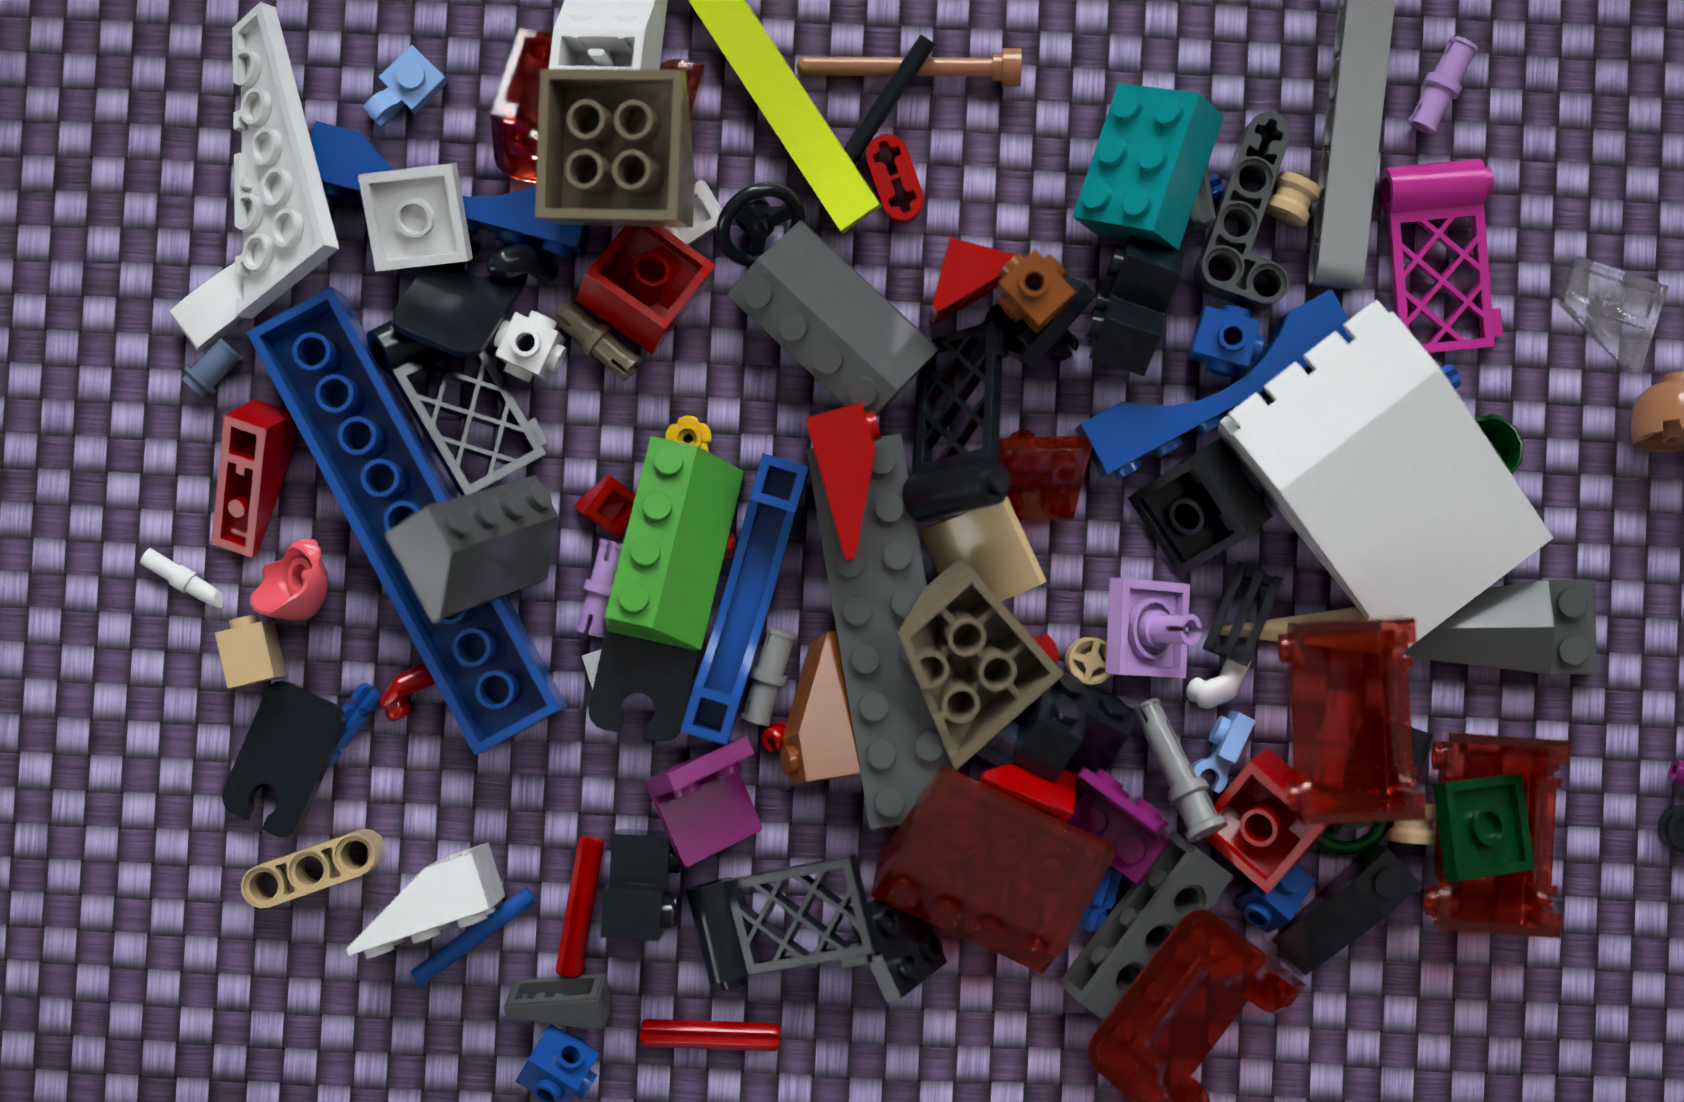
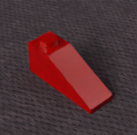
[211,399,296,558]
[805,402,882,562]

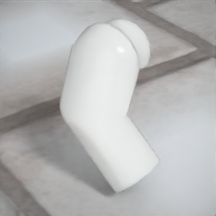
[1186,659,1251,709]

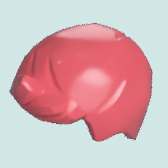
[250,538,329,621]

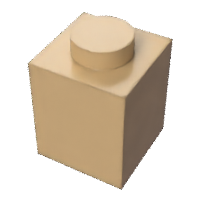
[215,614,287,689]

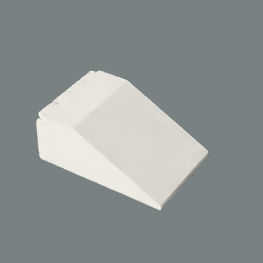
[1217,300,1553,656]

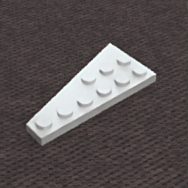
[232,2,339,319]

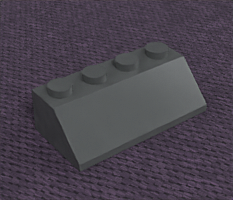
[727,220,939,418]
[385,475,559,623]

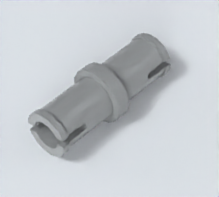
[741,627,797,726]

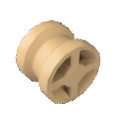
[1265,171,1322,227]
[1064,637,1112,685]
[1388,801,1437,845]

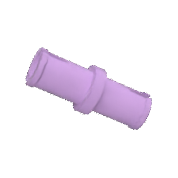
[1407,36,1479,135]
[576,539,623,638]

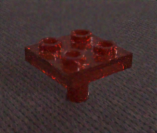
[999,430,1091,521]

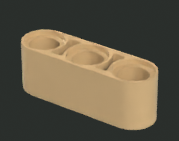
[241,829,386,909]

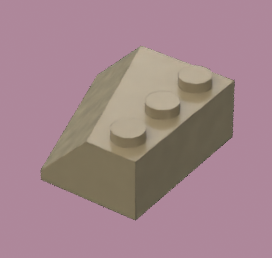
[897,557,1064,771]

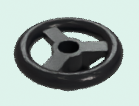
[716,182,805,267]

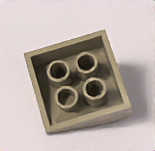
[535,69,695,228]

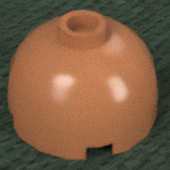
[1630,372,1684,452]

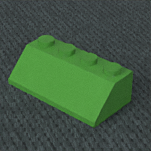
[604,436,744,652]

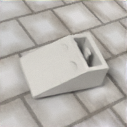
[549,0,668,70]
[346,842,506,959]

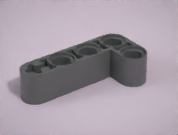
[1193,112,1290,311]

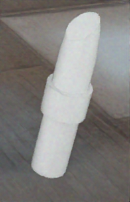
[140,548,224,608]

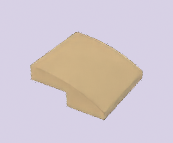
[919,497,1047,601]

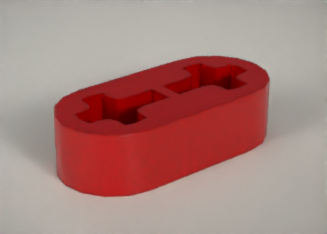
[866,134,923,224]

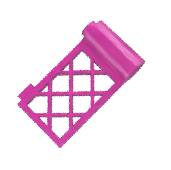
[1380,159,1503,353]

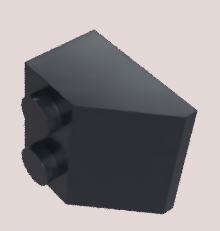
[1127,437,1273,576]

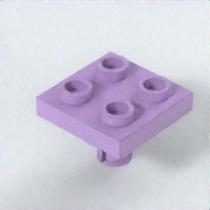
[1105,578,1202,678]

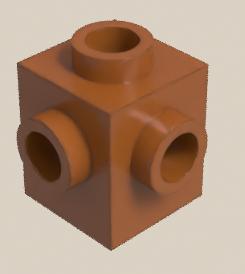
[997,249,1076,334]

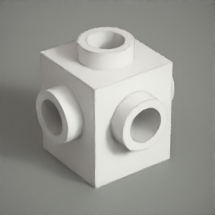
[494,310,567,383]

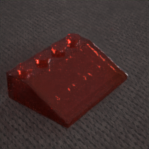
[871,765,1117,974]

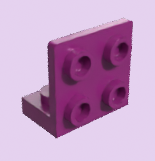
[644,736,762,868]
[1063,767,1173,887]

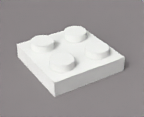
[358,163,473,272]

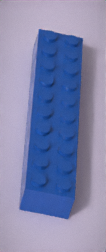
[246,286,568,756]

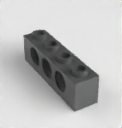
[1058,831,1234,1030]

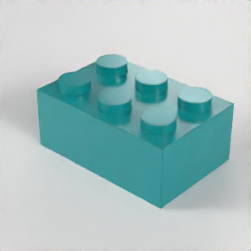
[1072,83,1224,250]

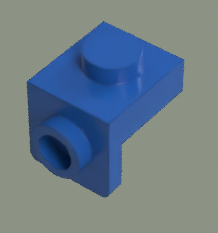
[1232,864,1316,933]

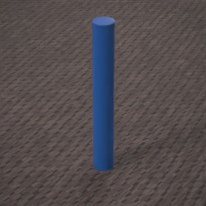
[411,886,537,986]

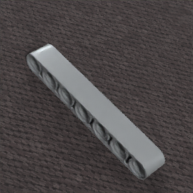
[1308,0,1395,290]

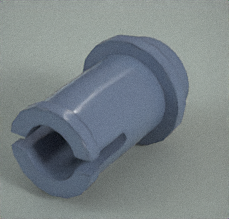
[182,337,243,398]

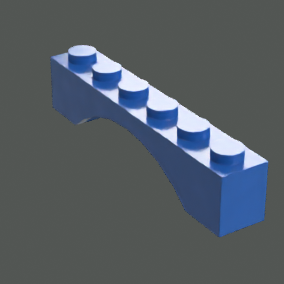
[311,121,591,258]
[1075,289,1353,480]
[680,453,810,745]

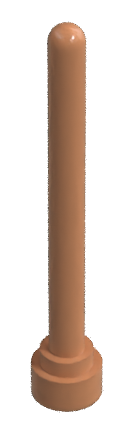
[796,48,1022,87]

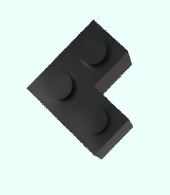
[1085,235,1184,376]
[1012,673,1133,782]
[600,829,680,941]

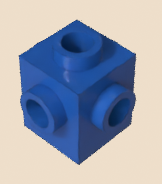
[1187,305,1265,377]
[515,1023,599,1102]

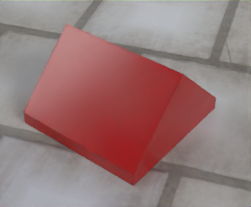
[928,237,1016,326]

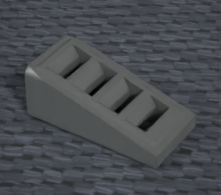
[504,973,612,1030]

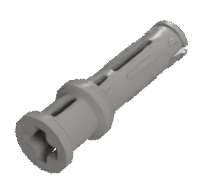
[1133,698,1228,842]

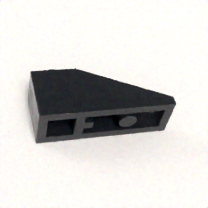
[1271,844,1421,975]

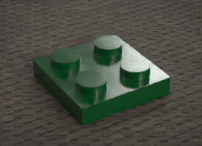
[1432,773,1535,881]

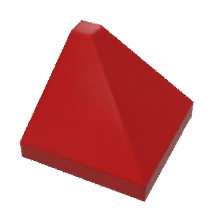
[574,474,636,539]

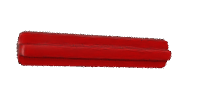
[556,836,604,977]
[640,1019,781,1051]

